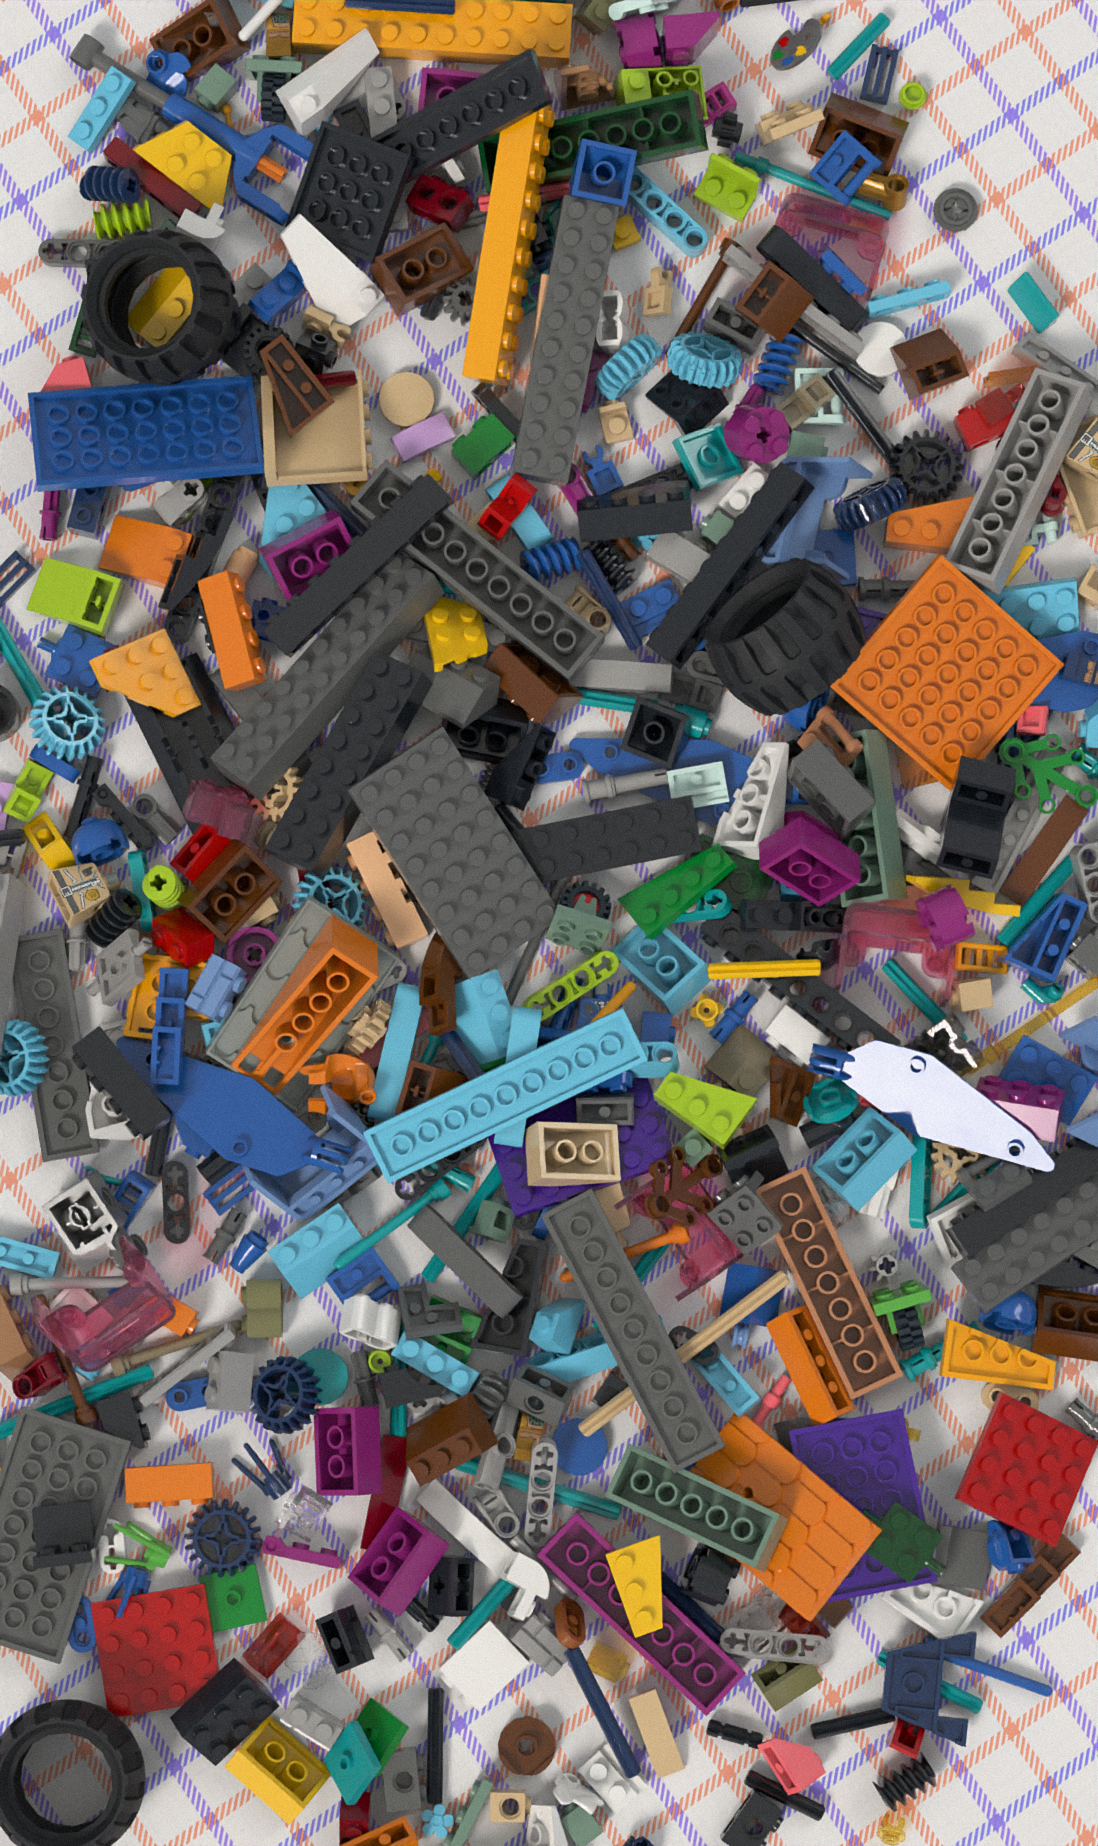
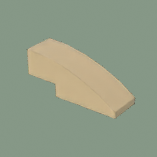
[628,1687,685,1779]

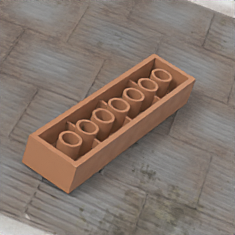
[755,1166,903,1400]

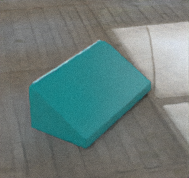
[1007,272,1059,333]

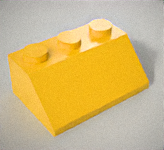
[128,267,193,347]
[224,1716,331,1824]

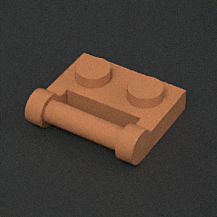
[797,705,864,767]

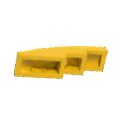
[906,875,1020,917]

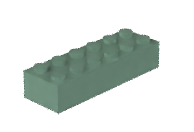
[831,729,908,907]
[604,1444,789,1572]

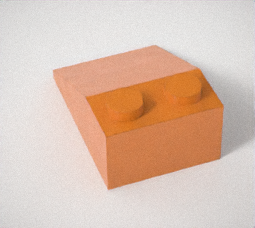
[98,515,194,589]

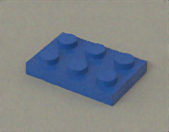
[998,1034,1098,1126]

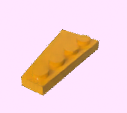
[939,1318,1056,1390]

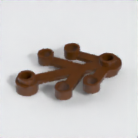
[644,1146,723,1228]

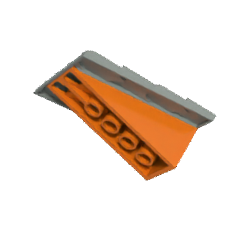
[206,894,400,1111]

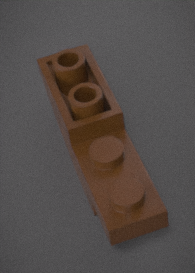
[419,931,463,1036]

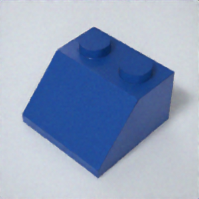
[567,138,637,210]

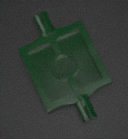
[862,1501,947,1584]

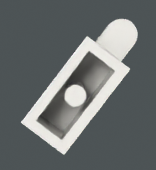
[764,1005,831,1067]

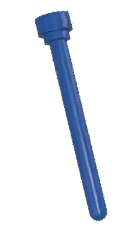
[922,1635,1053,1697]

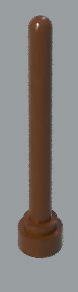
[665,237,743,358]
[35,1294,100,1425]

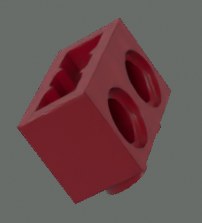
[405,174,475,234]

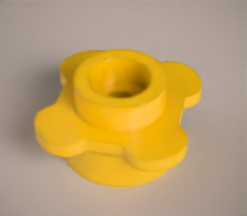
[690,994,724,1027]

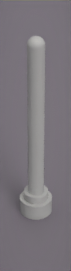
[9,1273,148,1296]

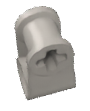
[153,479,207,528]
[472,1487,521,1538]

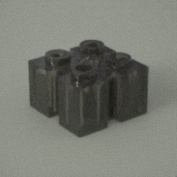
[903,1011,985,1077]

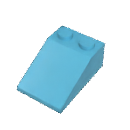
[610,925,712,1016]

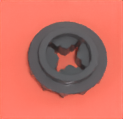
[933,188,978,233]

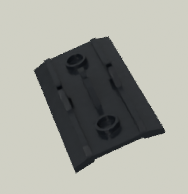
[124,652,258,835]

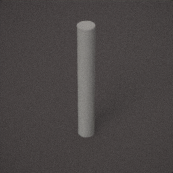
[509,1534,578,1600]

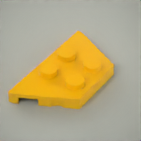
[132,120,232,210]
[423,596,488,672]

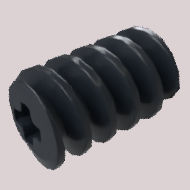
[581,540,636,596]
[85,888,142,948]
[872,1752,937,1812]

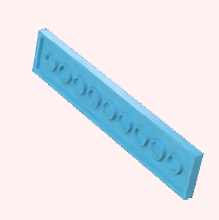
[363,1007,648,1184]

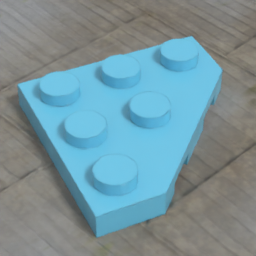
[258,485,326,584]

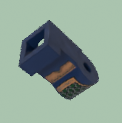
[1058,652,1098,689]

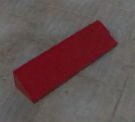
[103,137,201,220]
[360,1434,407,1550]

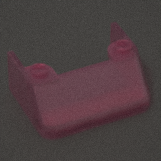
[764,193,889,300]
[833,903,956,1007]
[614,1162,744,1302]
[31,1236,176,1372]

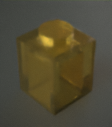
[587,1640,631,1684]

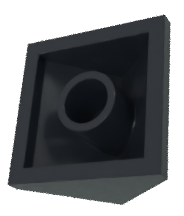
[620,696,690,769]

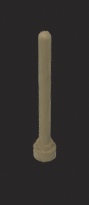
[109,1320,242,1377]

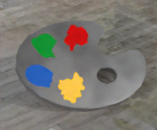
[770,18,823,71]

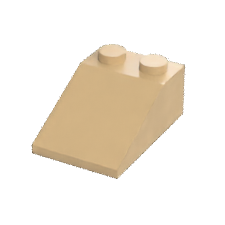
[525,1122,621,1186]

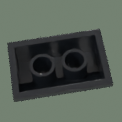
[441,698,530,764]

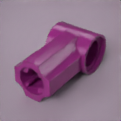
[557,463,593,517]

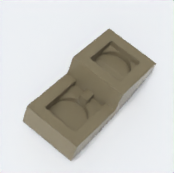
[774,373,836,433]

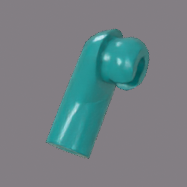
[1020,977,1064,1004]

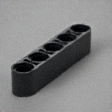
[756,225,869,332]

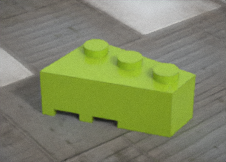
[653,1072,757,1150]

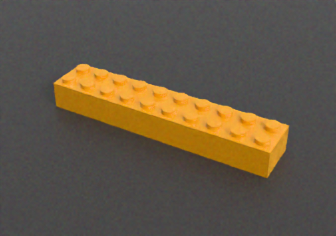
[292,0,573,68]
[462,105,555,386]

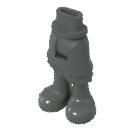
[115,97,171,179]

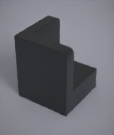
[591,1372,629,1407]

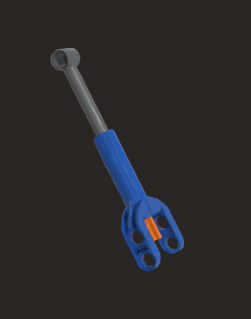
[69,34,314,226]

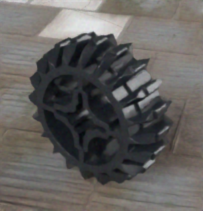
[888,429,964,505]

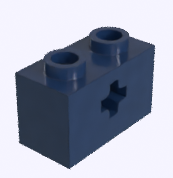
[67,486,112,540]

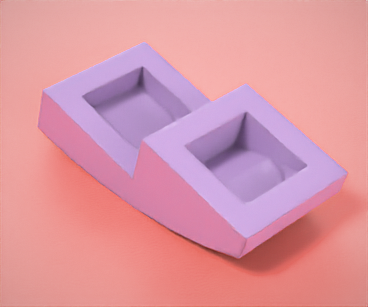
[390,412,456,464]

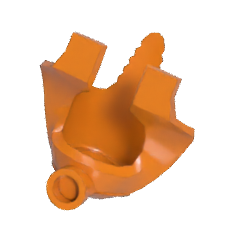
[299,1054,376,1115]

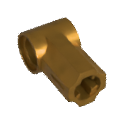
[855,169,909,211]

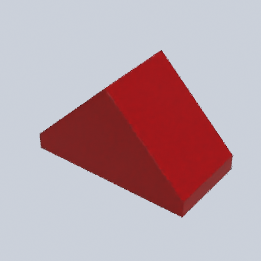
[885,1717,925,1759]

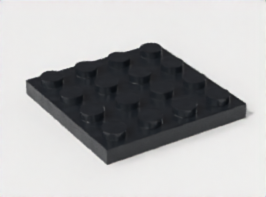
[285,121,416,264]

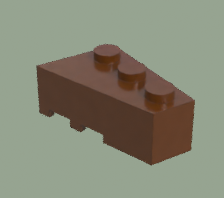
[260,334,335,438]

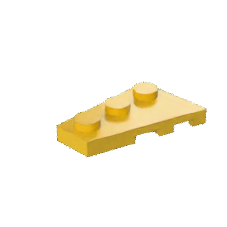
[605,1534,663,1638]

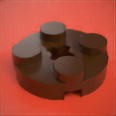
[498,1716,555,1776]

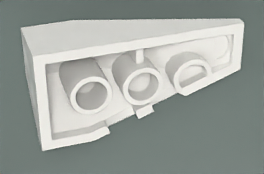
[280,214,385,326]

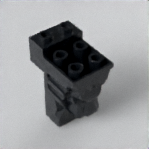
[936,755,1017,879]

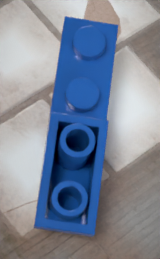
[248,249,342,324]

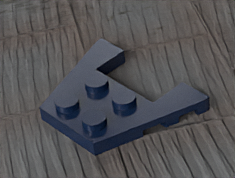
[881,1631,977,1747]

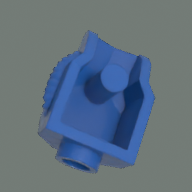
[987,1520,1036,1575]

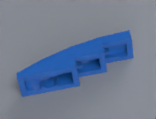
[150,967,190,1085]

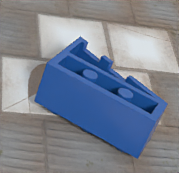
[996,892,1088,983]

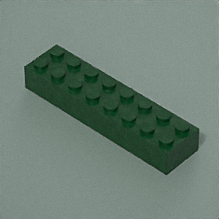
[478,89,709,194]

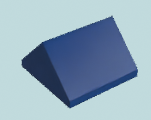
[719,1262,785,1327]

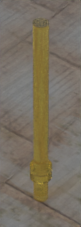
[964,976,1098,1075]

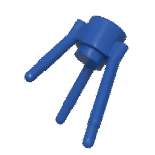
[106,1565,152,1618]

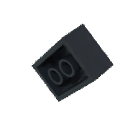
[170,1658,280,1766]

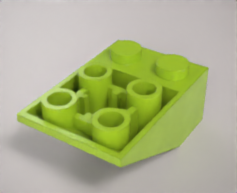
[613,65,708,121]
[26,557,125,638]

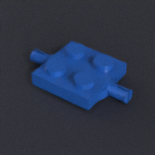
[37,624,116,699]

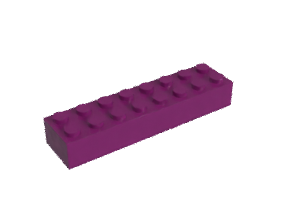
[537,1511,746,1716]

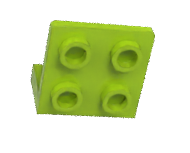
[693,153,761,223]

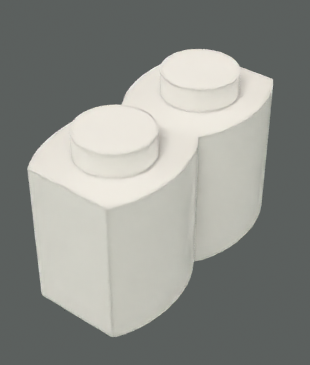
[596,290,629,354]
[339,1294,402,1351]

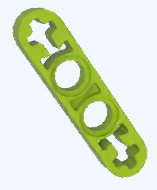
[522,950,619,1021]

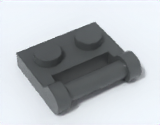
[955,1155,1033,1212]

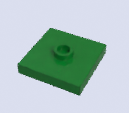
[199,1563,268,1633]
[356,1697,409,1777]

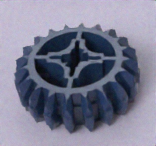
[833,477,908,531]
[250,1356,323,1434]
[184,1499,262,1578]

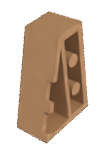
[0,1284,38,1383]

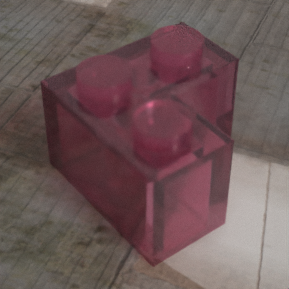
[182,779,255,841]

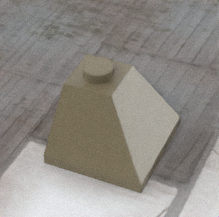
[704,1024,784,1097]

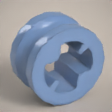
[731,1322,749,1349]

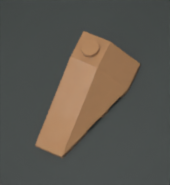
[554,64,615,111]

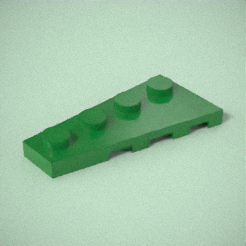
[617,844,737,941]

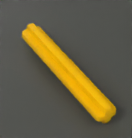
[708,959,821,979]

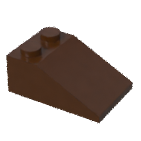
[149,0,252,82]
[369,222,474,317]

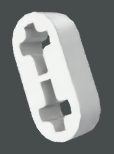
[98,1518,127,1574]

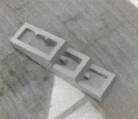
[570,659,674,694]

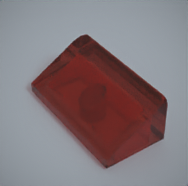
[778,1603,831,1651]
[242,1613,306,1679]

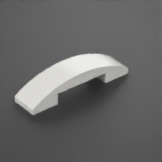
[416,1479,515,1577]

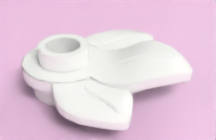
[553,1773,604,1815]

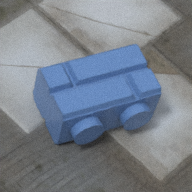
[185,954,247,1024]

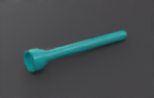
[334,1178,452,1269]

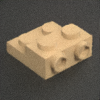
[755,100,825,146]

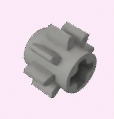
[868,1248,904,1283]

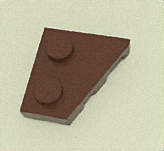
[770,1055,817,1128]

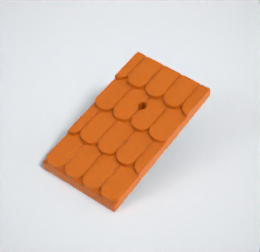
[689,1413,882,1622]

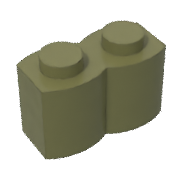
[241,1279,283,1338]

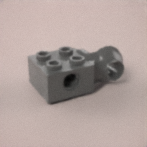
[42,1170,148,1276]

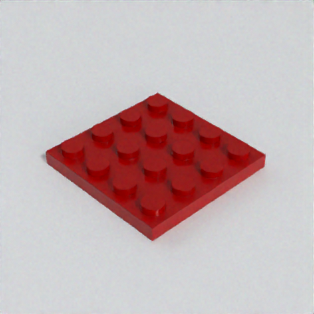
[954,1392,1098,1547]
[90,1583,220,1717]

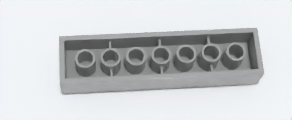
[945,367,1092,595]

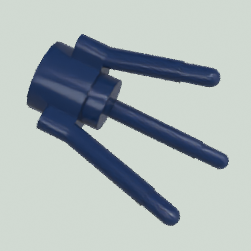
[231,1439,292,1500]

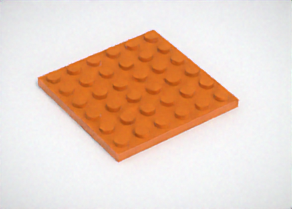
[830,554,1065,791]

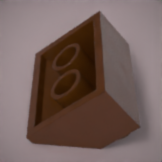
[808,92,909,177]
[483,643,584,724]
[177,838,283,944]
[1031,1286,1098,1362]
[406,1392,499,1487]

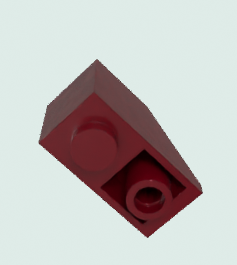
[339,1792,371,1846]

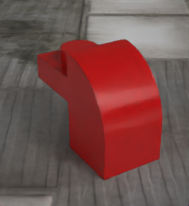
[477,472,538,541]

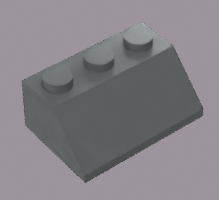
[409,644,501,729]
[787,739,875,840]

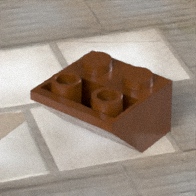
[735,261,814,344]
[890,328,969,400]
[394,1060,469,1115]

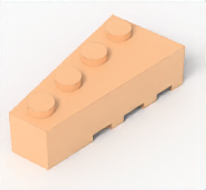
[346,831,429,951]

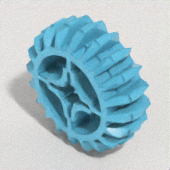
[667,332,743,389]
[594,333,662,400]
[29,685,106,761]
[292,866,369,927]
[0,1019,51,1097]

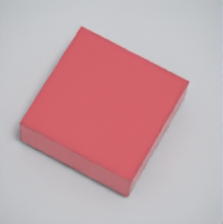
[1016,705,1049,736]

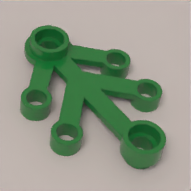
[999,734,1098,814]

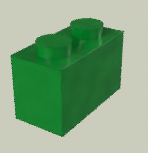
[451,413,515,480]

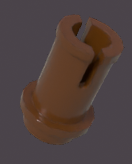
[610,537,642,562]

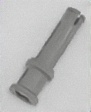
[582,767,669,804]

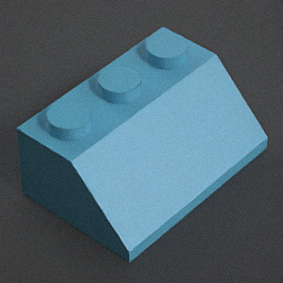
[455,969,513,1065]
[811,1106,917,1211]
[267,1203,364,1299]

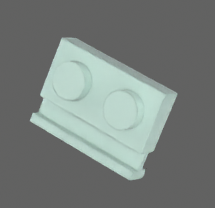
[666,761,730,808]

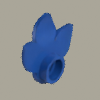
[146,49,191,97]

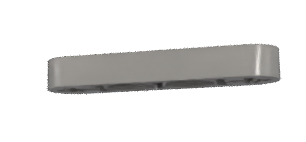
[524,1437,558,1547]
[720,1628,833,1665]

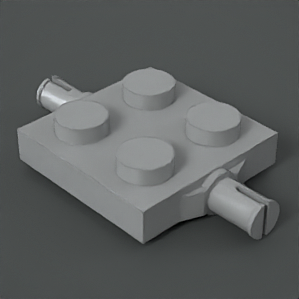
[86,928,152,1007]

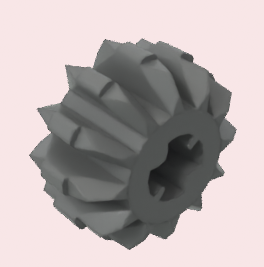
[442,277,476,326]
[468,1369,509,1419]

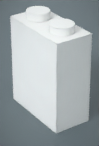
[439,1618,530,1711]

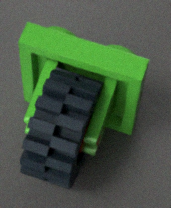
[867,1279,932,1352]

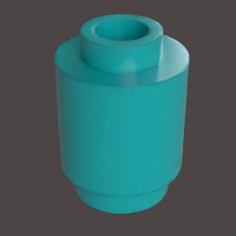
[674,704,713,739]

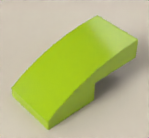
[3,757,54,824]

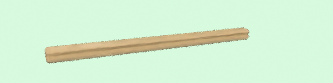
[578,1271,790,1437]

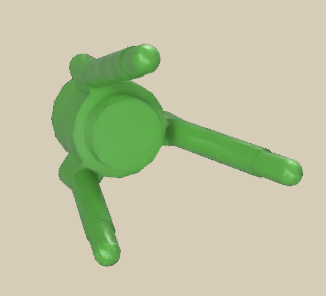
[104,1521,172,1571]

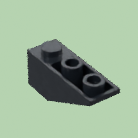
[484,724,557,811]

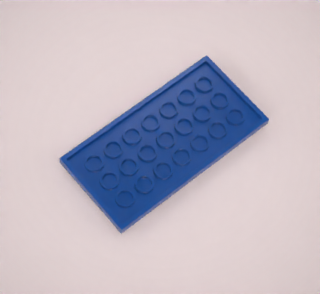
[28,375,264,492]

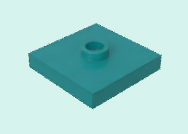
[672,423,745,492]
[323,1721,382,1805]

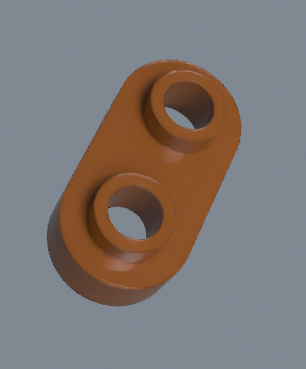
[554,1597,586,1649]

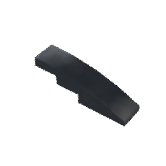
[158,509,235,611]

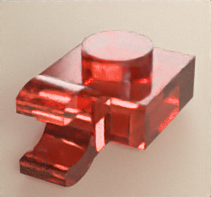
[975,383,1025,427]

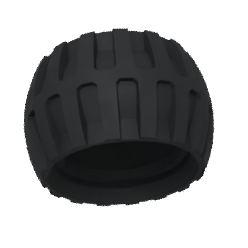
[81,229,239,385]
[704,558,866,716]
[0,1699,146,1846]

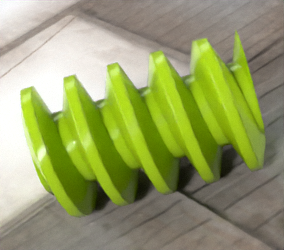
[93,198,153,240]
[142,865,188,911]

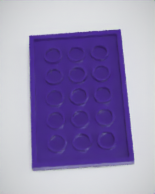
[488,1078,677,1218]
[789,1408,938,1603]

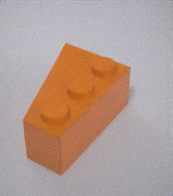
[883,496,974,555]

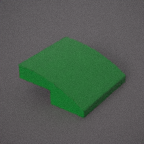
[419,1294,483,1364]

